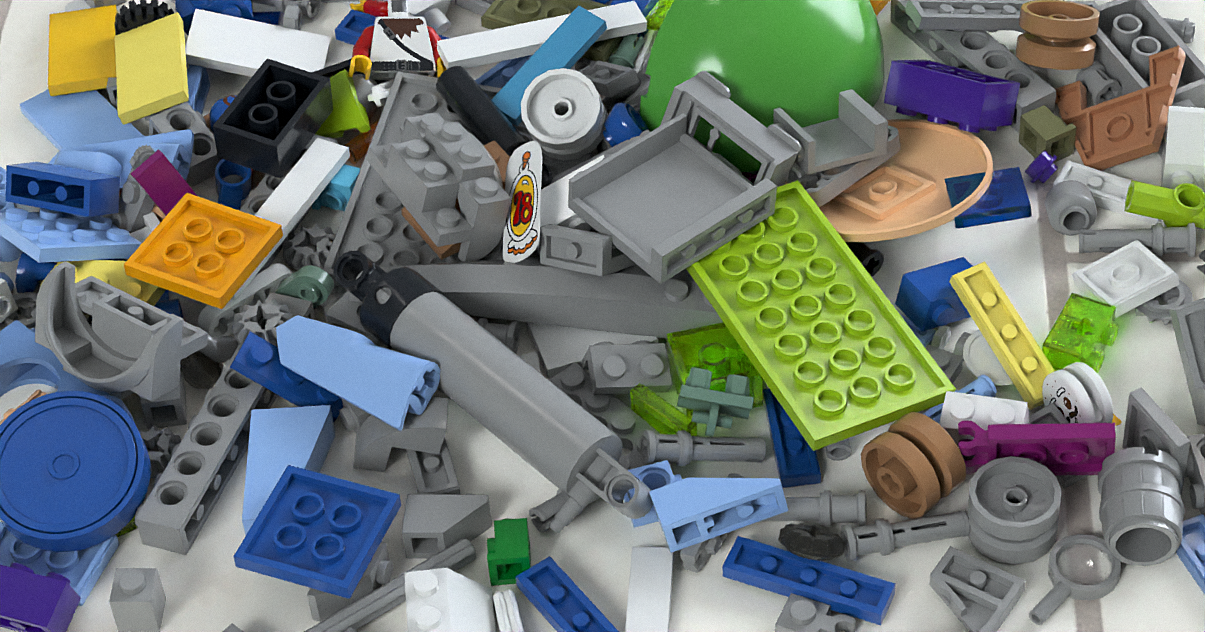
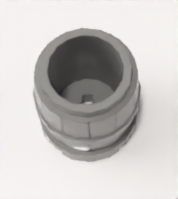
[1097,447,1185,566]

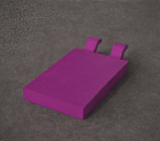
[958,420,1116,476]

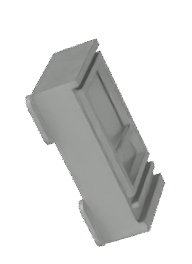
[660,71,801,187]

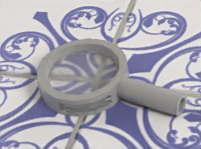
[1029,534,1121,625]

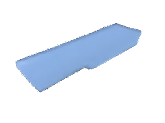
[48,129,194,190]
[276,315,440,431]

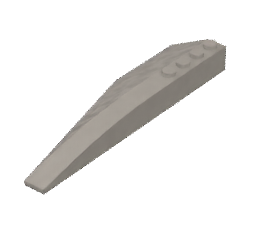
[348,257,740,347]

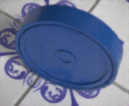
[0,391,151,552]

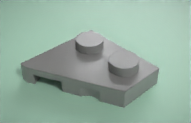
[929,546,1026,632]

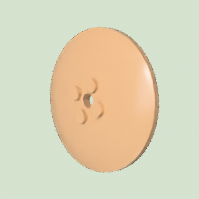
[785,119,994,242]

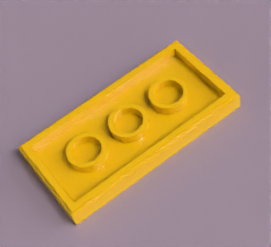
[48,5,118,96]

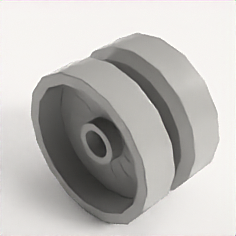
[967,456,1062,565]

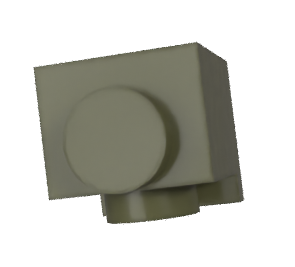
[1019,105,1076,163]

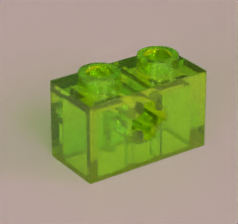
[1042,293,1119,373]

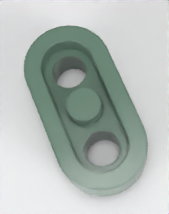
[275,265,334,309]

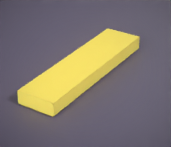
[949,261,1055,410]

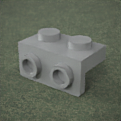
[582,340,672,395]

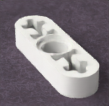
[198,263,293,338]

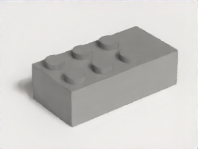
[1089,0,1205,108]

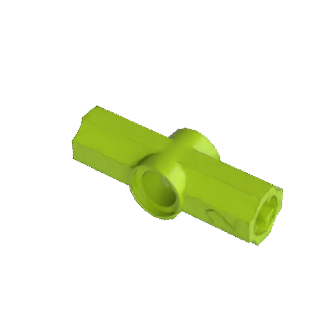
[1124,180,1205,229]

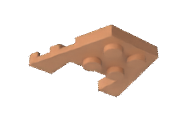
[1055,45,1186,171]

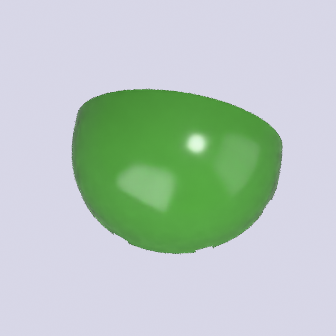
[640,0,885,172]

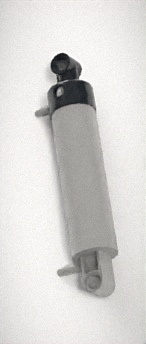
[333,251,653,533]

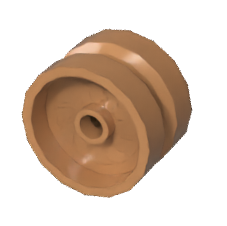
[1016,0,1100,70]
[861,412,966,519]

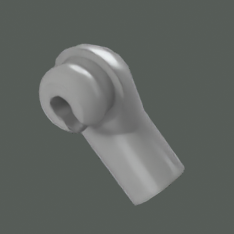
[197,327,238,363]

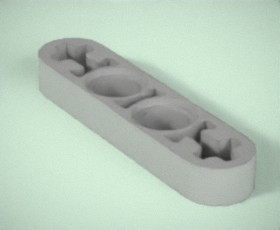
[798,126,901,207]

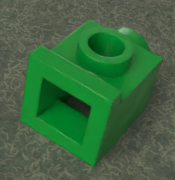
[487,518,531,586]

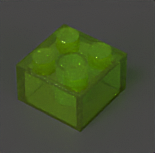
[666,322,763,422]

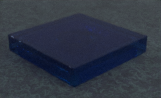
[945,167,1032,229]

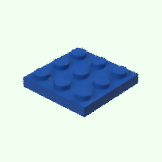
[233,465,401,599]

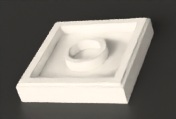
[1072,240,1180,319]

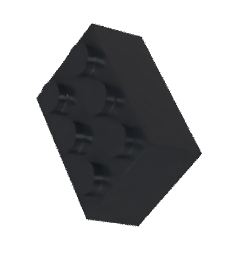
[213,58,333,179]

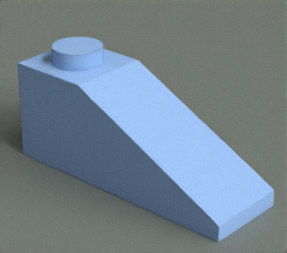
[649,478,788,553]

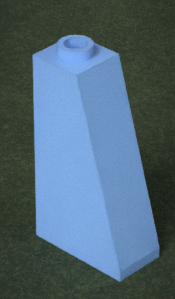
[242,405,335,535]

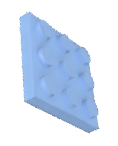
[0,208,142,263]

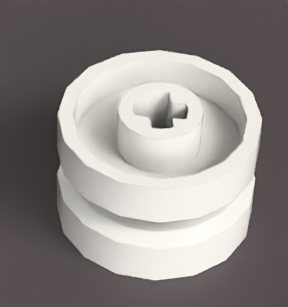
[521,68,606,161]

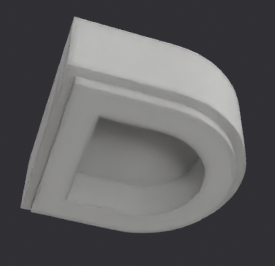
[283,5,301,30]

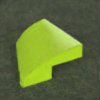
[315,69,371,139]

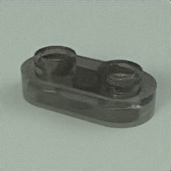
[180,351,222,389]

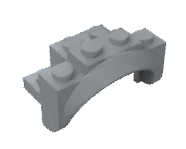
[366,113,511,262]
[35,261,208,401]

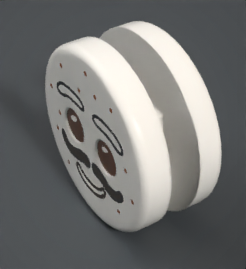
[1042,362,1113,423]

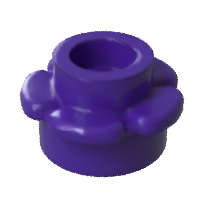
[1024,150,1058,183]

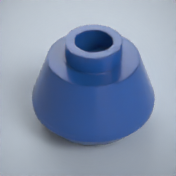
[603,103,649,147]

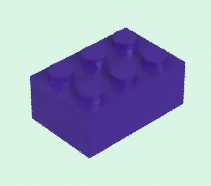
[883,60,1020,133]

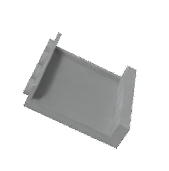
[568,113,777,284]

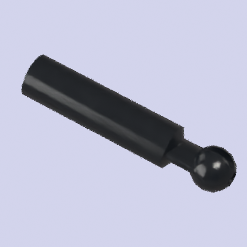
[436,66,553,190]

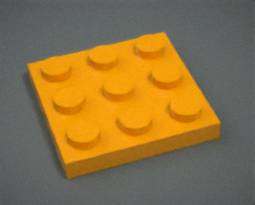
[124,193,283,309]

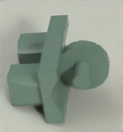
[677,367,754,437]

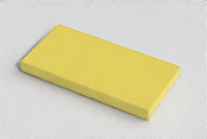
[115,12,189,125]

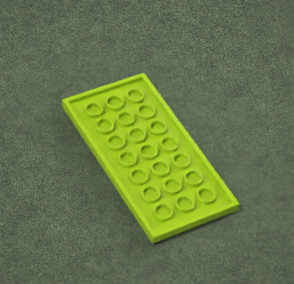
[686,180,956,451]

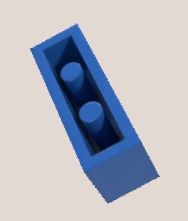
[5,162,120,217]

